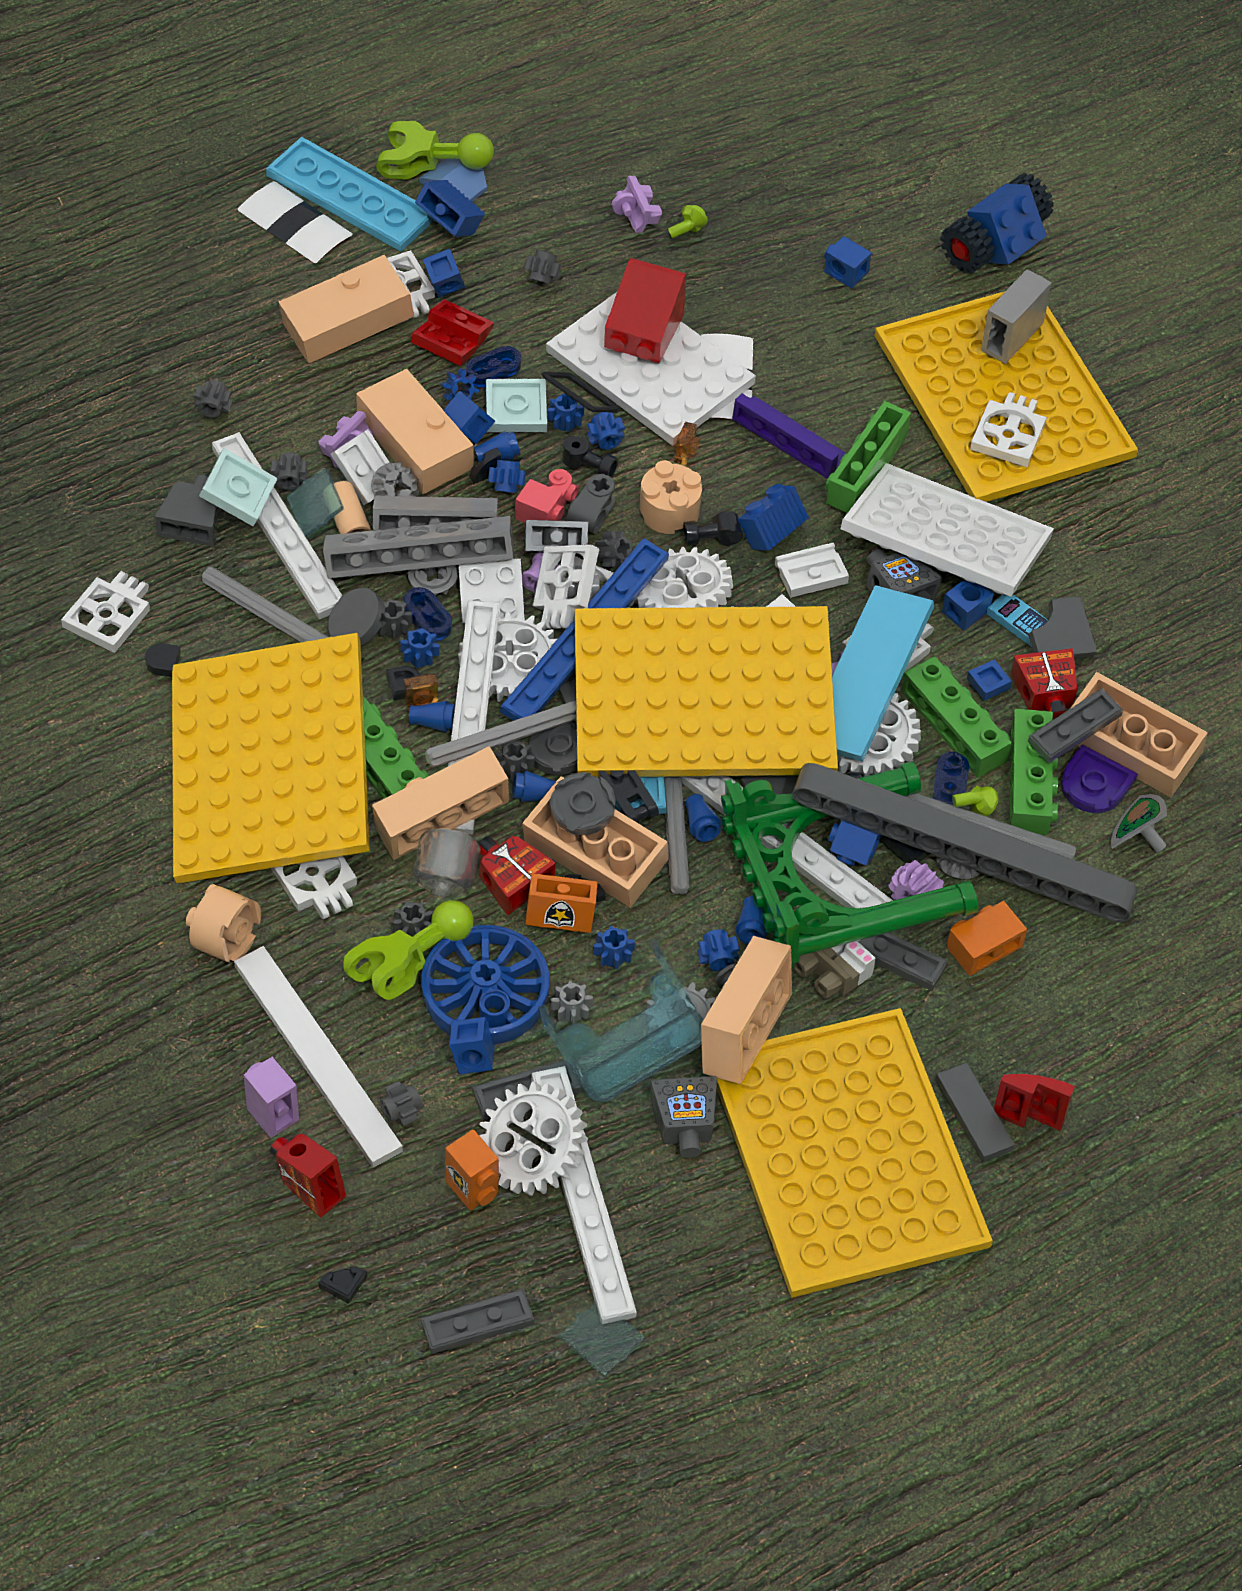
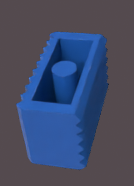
[415,180,485,238]
[738,484,809,551]

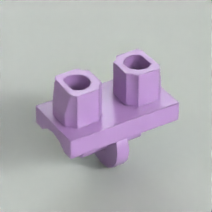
[611,176,662,233]
[319,411,374,469]

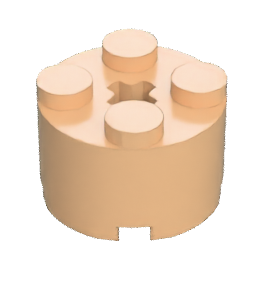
[639,460,702,534]
[186,884,261,962]

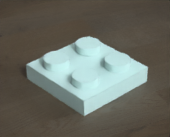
[486,379,547,432]
[199,448,277,526]

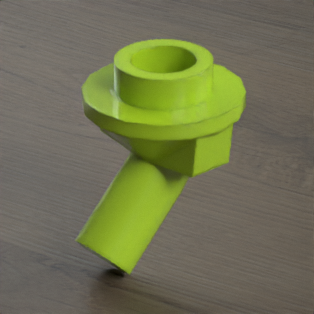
[668,205,708,239]
[952,786,998,817]

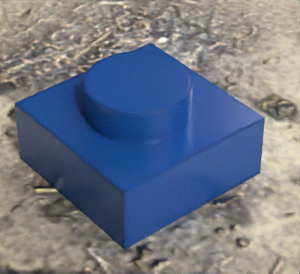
[967,659,1012,701]

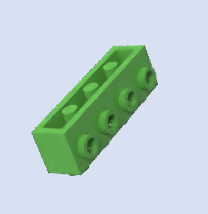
[825,401,911,513]
[901,656,1012,778]
[363,696,429,799]
[1009,709,1058,835]

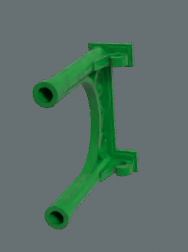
[721,761,978,969]

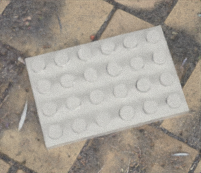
[546,292,756,446]
[840,463,1054,597]

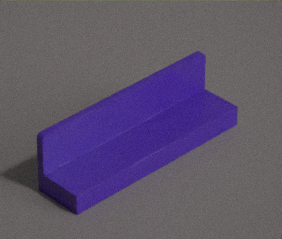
[732,393,845,479]

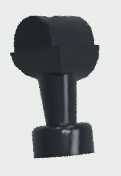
[563,436,619,478]
[683,511,743,546]

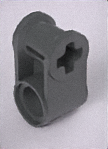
[566,474,615,534]

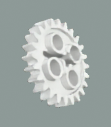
[634,547,733,608]
[458,611,557,702]
[837,693,921,777]
[479,1081,588,1196]

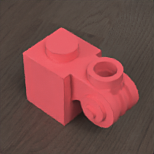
[515,469,579,523]

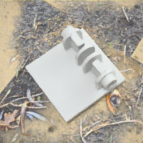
[459,559,525,623]

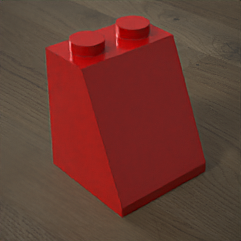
[604,258,686,363]

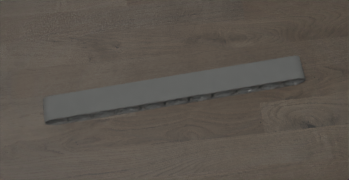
[793,763,1138,922]

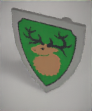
[1111,794,1167,852]

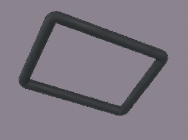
[542,372,619,412]

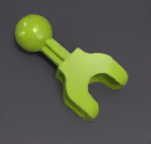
[376,121,494,180]
[343,900,474,1000]

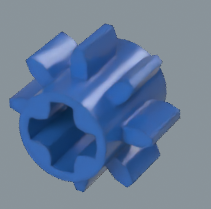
[440,368,479,401]
[547,394,585,431]
[587,412,625,450]
[488,460,526,493]
[400,628,440,668]
[593,926,635,969]
[697,929,740,971]

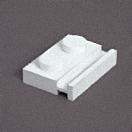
[331,429,398,505]
[775,543,849,598]

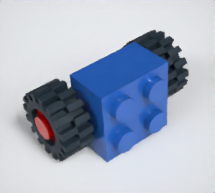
[940,173,1054,273]

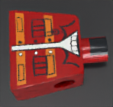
[1010,648,1077,720]
[476,836,556,915]
[270,1134,346,1218]

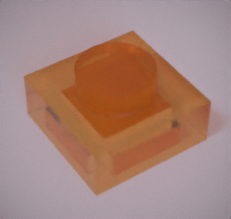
[674,421,700,466]
[404,673,438,708]

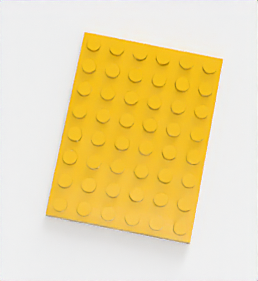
[874,291,1138,502]
[575,606,838,777]
[172,633,370,884]
[716,1008,993,1298]

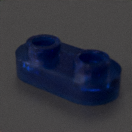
[466,346,521,387]
[404,587,452,641]
[932,752,969,808]

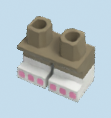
[793,941,876,999]

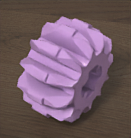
[888,860,944,900]

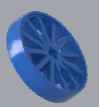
[421,925,550,1045]

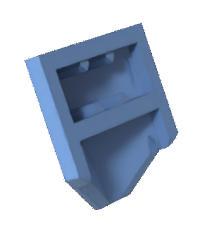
[419,159,487,202]

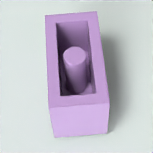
[244,1057,299,1138]

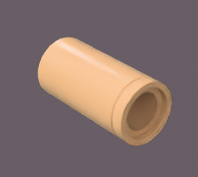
[324,481,372,534]

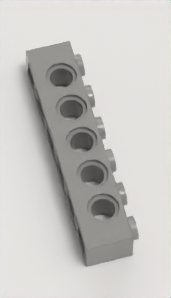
[323,516,514,578]

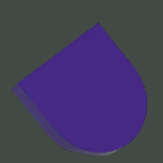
[1061,744,1138,813]

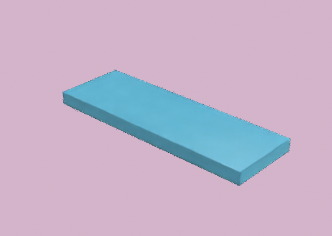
[266,136,435,252]
[832,585,934,762]

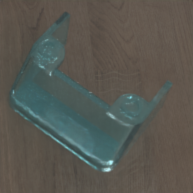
[538,938,704,1102]

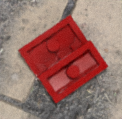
[411,299,494,366]
[994,1074,1075,1131]

